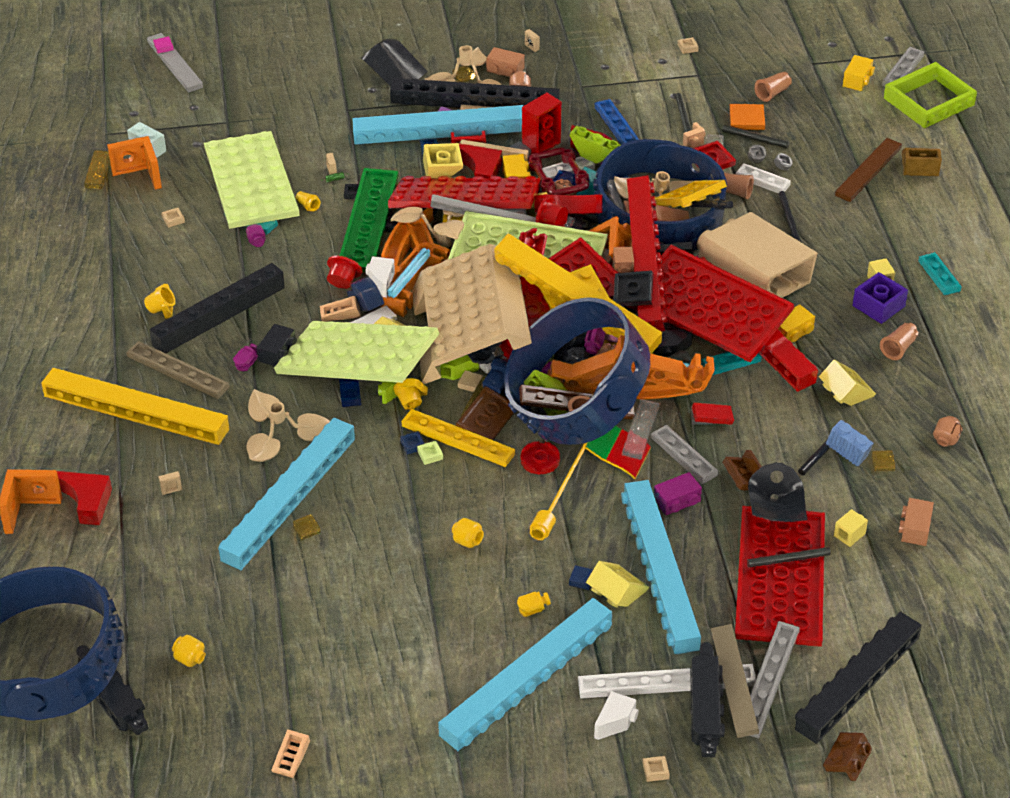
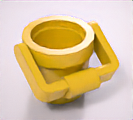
[144,284,176,319]
[393,378,428,410]

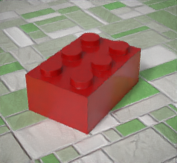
[522,93,562,155]

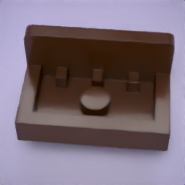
[722,450,762,491]
[823,732,872,781]

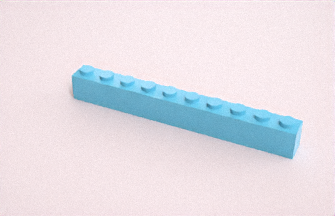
[353,105,523,145]
[218,418,355,570]
[621,480,701,654]
[438,598,612,751]

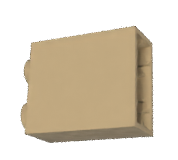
[697,212,818,298]

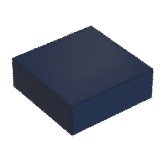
[400,431,425,455]
[569,565,593,590]

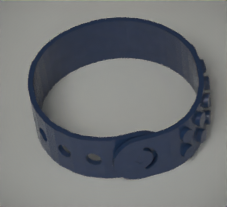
[593,139,727,251]
[504,298,650,445]
[0,567,124,721]

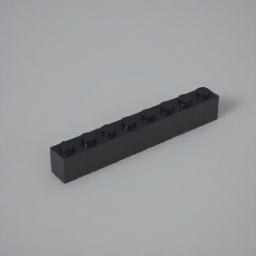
[149,263,285,353]
[795,611,922,744]

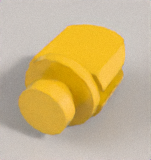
[517,591,551,617]

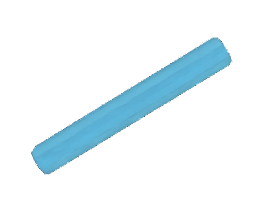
[387,248,431,298]

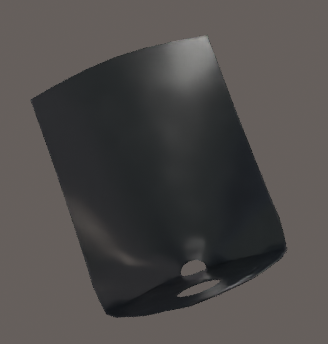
[361,39,428,87]
[748,462,807,522]

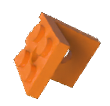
[107,136,162,189]
[589,216,633,258]
[0,469,62,534]

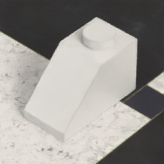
[366,257,395,298]
[594,691,639,740]

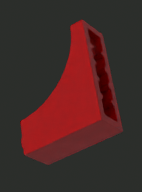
[452,142,502,178]
[534,194,602,215]
[57,471,112,525]

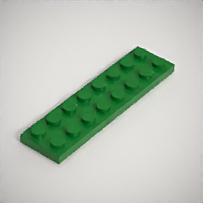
[339,168,399,272]

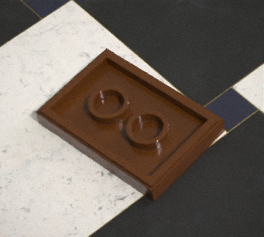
[456,386,514,441]

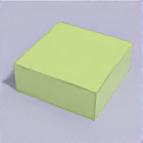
[417,441,443,465]

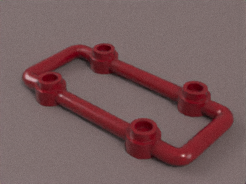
[528,147,590,195]

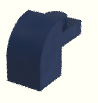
[346,277,384,311]
[482,357,508,394]

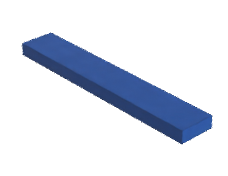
[595,99,639,145]

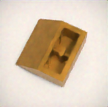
[901,148,942,177]

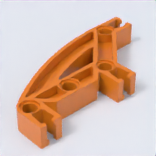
[380,208,450,317]
[547,335,714,399]

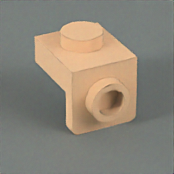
[683,122,705,148]

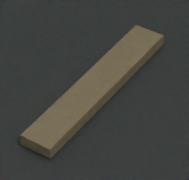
[126,341,230,399]
[711,624,759,738]

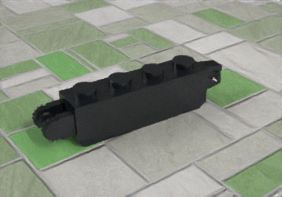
[690,642,725,758]
[76,645,149,735]

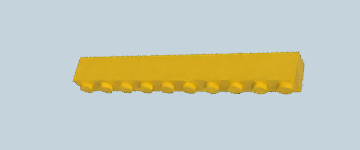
[494,233,662,354]
[41,368,229,445]

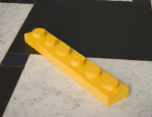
[402,409,515,467]

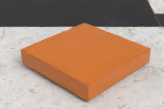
[729,104,765,130]

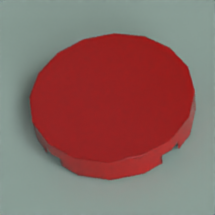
[520,441,560,475]

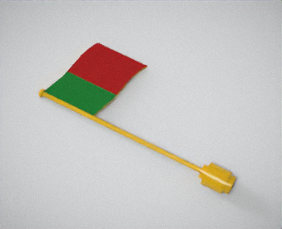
[530,426,651,540]

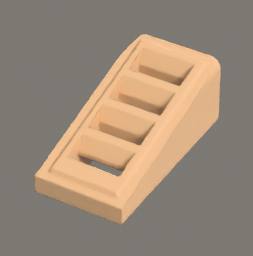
[320,296,361,321]
[271,729,310,778]

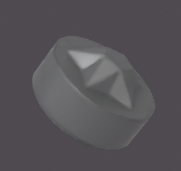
[748,145,766,163]
[774,153,792,171]

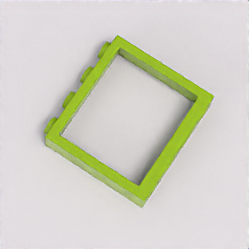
[884,62,977,129]

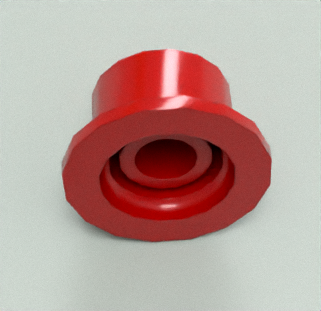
[536,197,568,227]
[327,255,362,289]

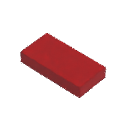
[692,403,734,425]

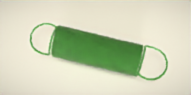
[321,172,349,182]

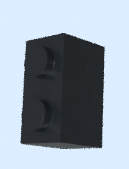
[257,324,297,366]

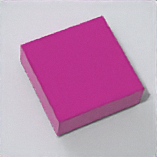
[153,36,174,54]

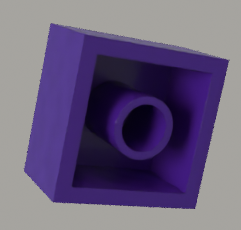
[852,272,908,324]

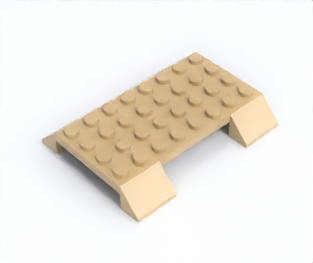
[412,244,532,384]

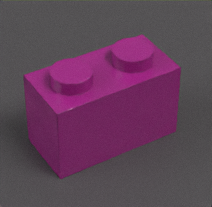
[653,472,702,516]

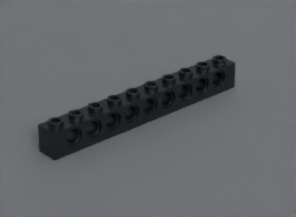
[390,78,560,108]

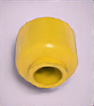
[452,518,484,548]
[172,635,206,667]

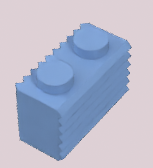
[826,420,874,466]

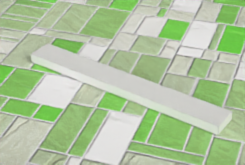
[578,664,756,699]

